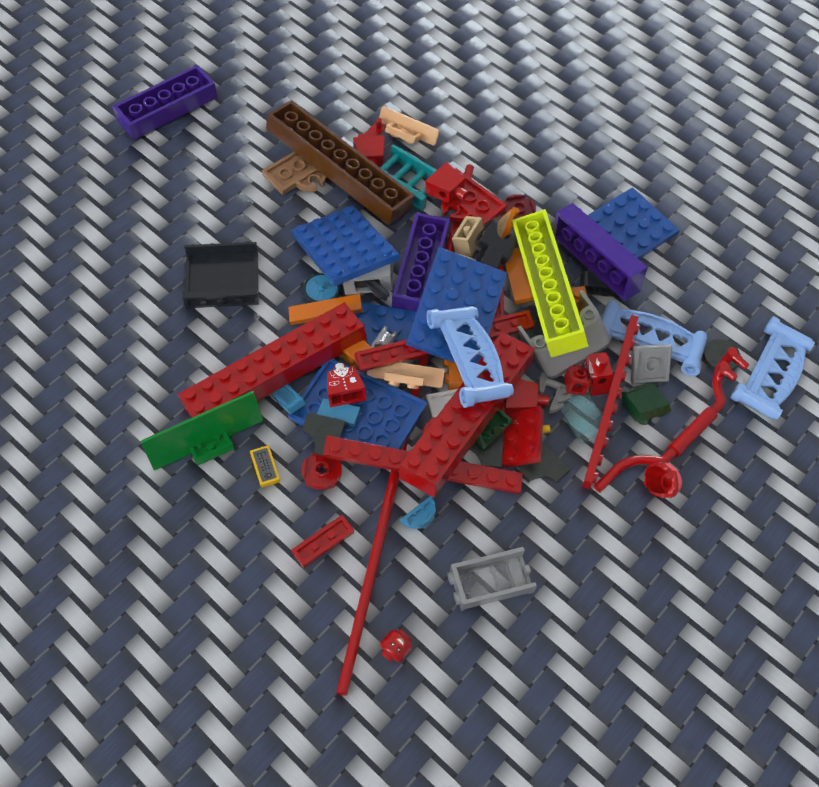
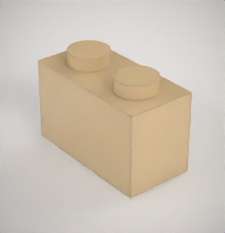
[452,216,484,257]

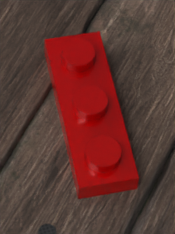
[291,515,354,569]

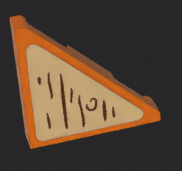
[497,207,519,239]

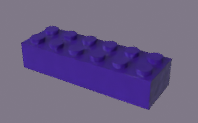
[113,65,217,140]
[553,203,648,301]
[392,212,450,311]

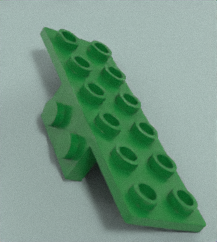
[141,391,263,470]

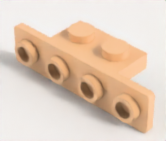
[379,106,440,146]
[367,362,445,389]

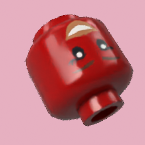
[380,628,412,663]

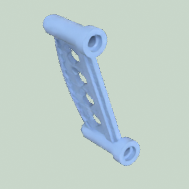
[601,300,707,376]
[427,306,514,408]
[730,316,815,420]

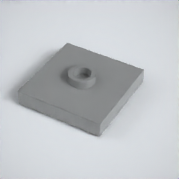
[630,344,672,384]

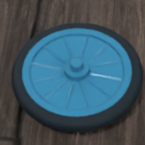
[303,273,341,303]

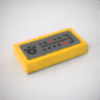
[250,445,280,488]

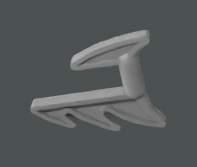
[538,372,576,414]

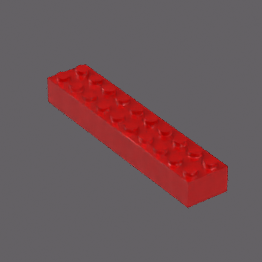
[178,302,367,418]
[399,332,535,498]

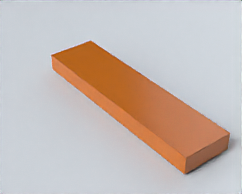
[505,247,533,305]
[288,294,363,325]

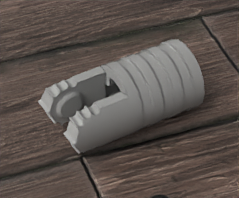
[371,326,398,348]

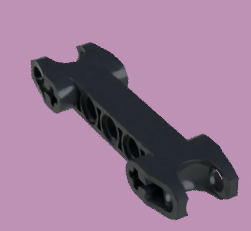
[475,218,516,269]

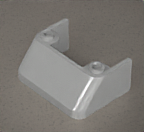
[518,290,610,379]

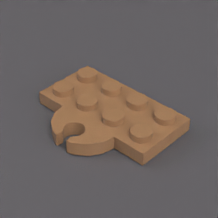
[262,152,326,195]

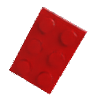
[502,406,544,468]

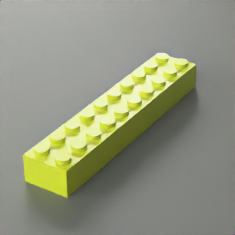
[512,209,589,358]

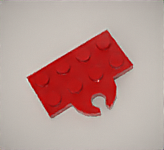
[441,168,507,226]

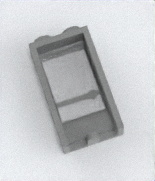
[447,547,537,611]

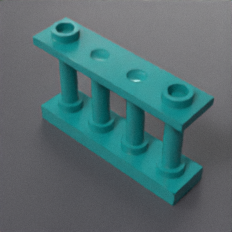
[379,144,437,211]

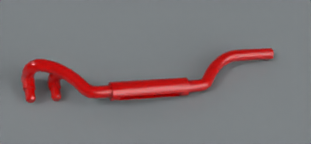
[593,347,749,493]

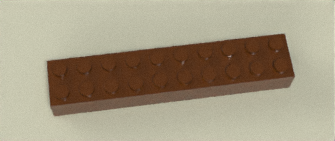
[266,100,415,225]

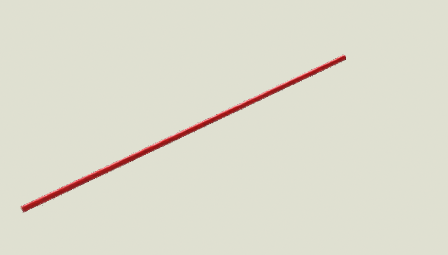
[336,164,474,696]

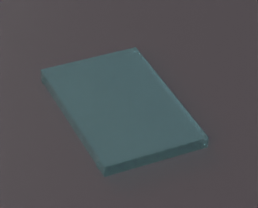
[560,392,611,445]

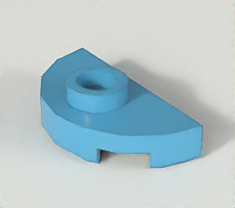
[400,496,436,529]

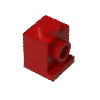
[564,365,591,396]

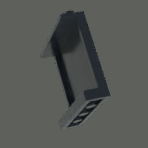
[183,242,259,309]

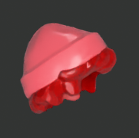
[643,462,682,498]

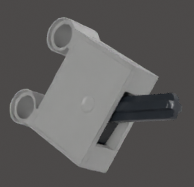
[343,246,396,301]

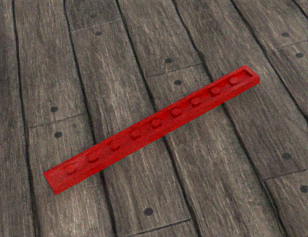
[354,310,535,372]
[582,315,640,490]
[323,435,523,494]

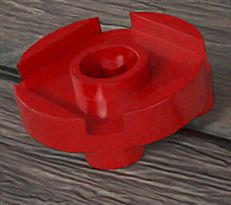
[302,452,342,490]

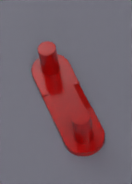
[358,118,385,137]

